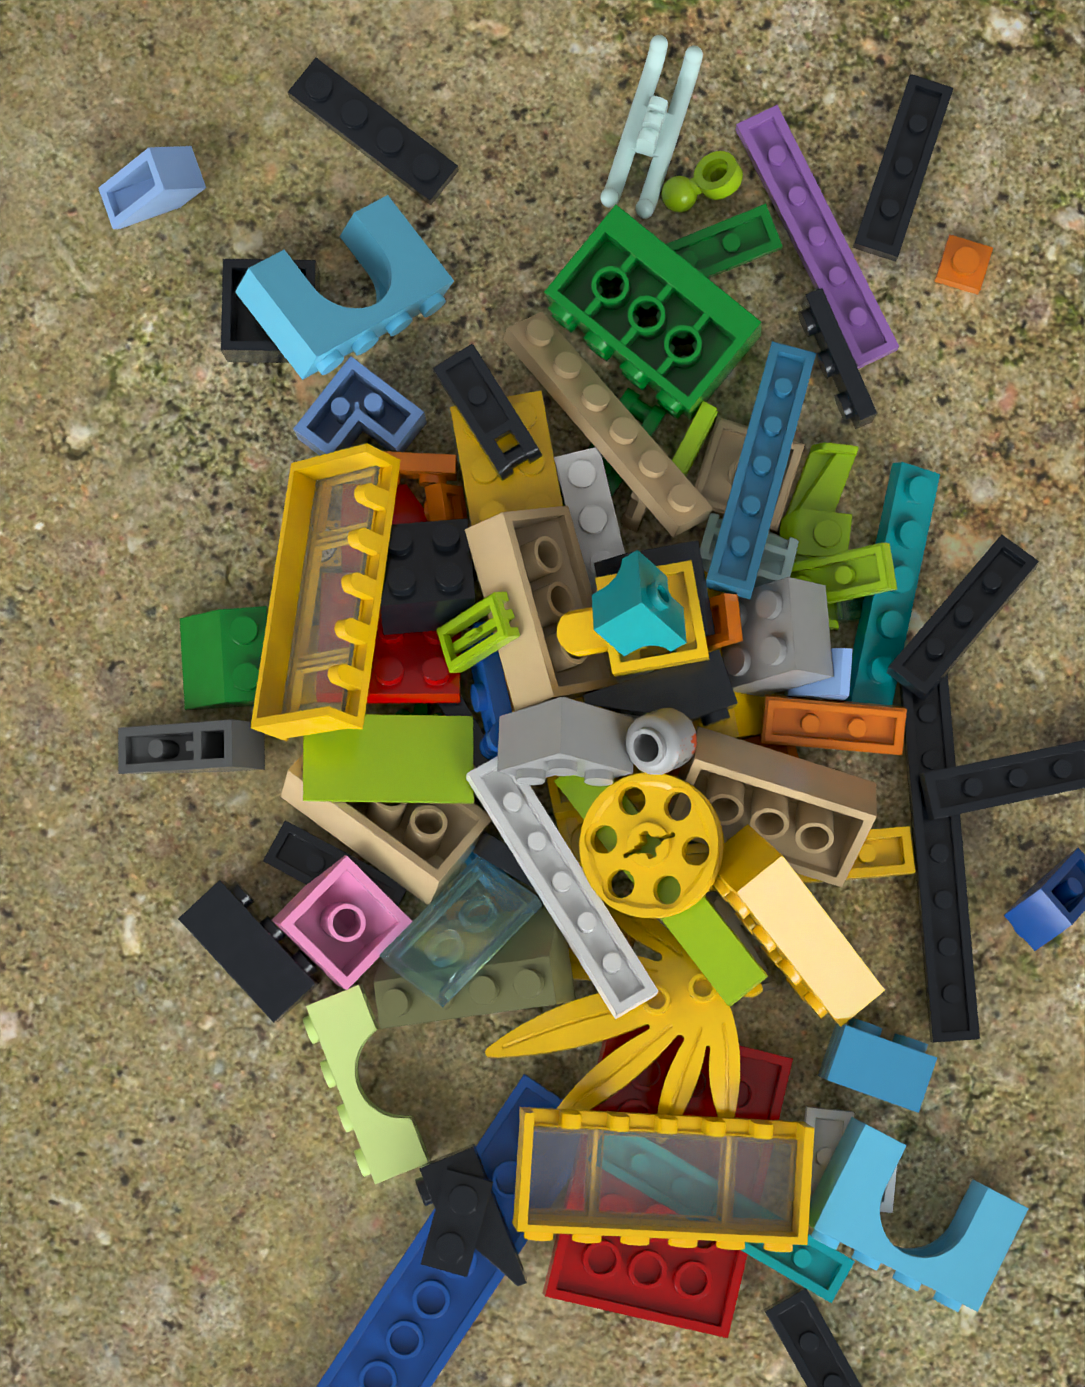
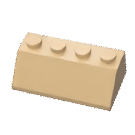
[465,506,618,711]
[668,726,877,887]
[281,754,492,907]

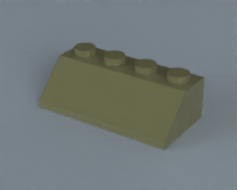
[374,908,576,1029]

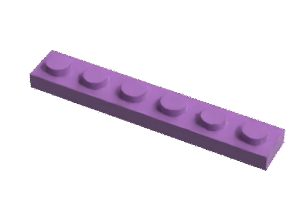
[735,105,899,369]

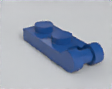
[461,621,512,760]

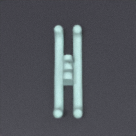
[600,35,703,219]

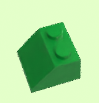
[179,606,268,711]

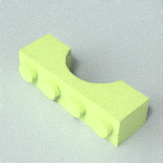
[303,984,430,1184]

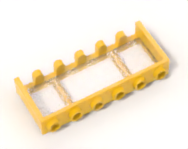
[250,443,401,741]
[512,1107,814,1252]

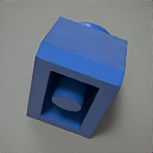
[1004,848,1085,951]

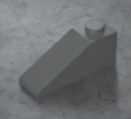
[118,719,265,774]

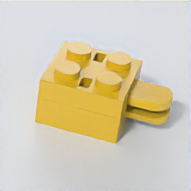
[557,560,710,677]

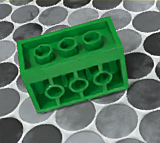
[544,204,762,420]

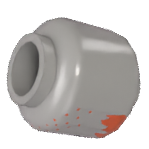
[625,708,697,775]

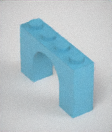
[235,195,454,380]
[809,1117,1029,1312]

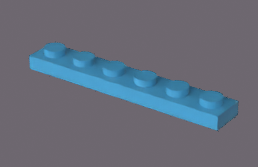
[706,341,816,599]

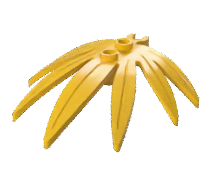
[485,899,763,1144]

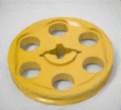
[579,773,724,918]

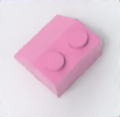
[272,855,413,990]

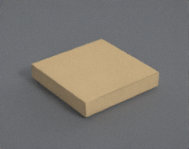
[695,417,805,533]

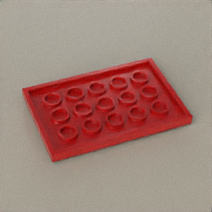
[542,1025,793,1338]

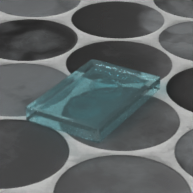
[380,856,543,1007]

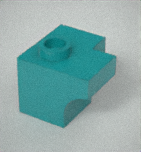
[592,550,687,656]

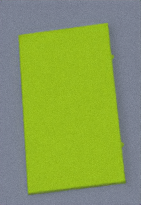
[303,714,474,804]

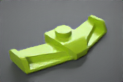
[779,442,859,631]

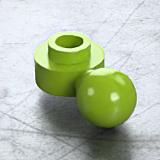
[661,151,743,212]

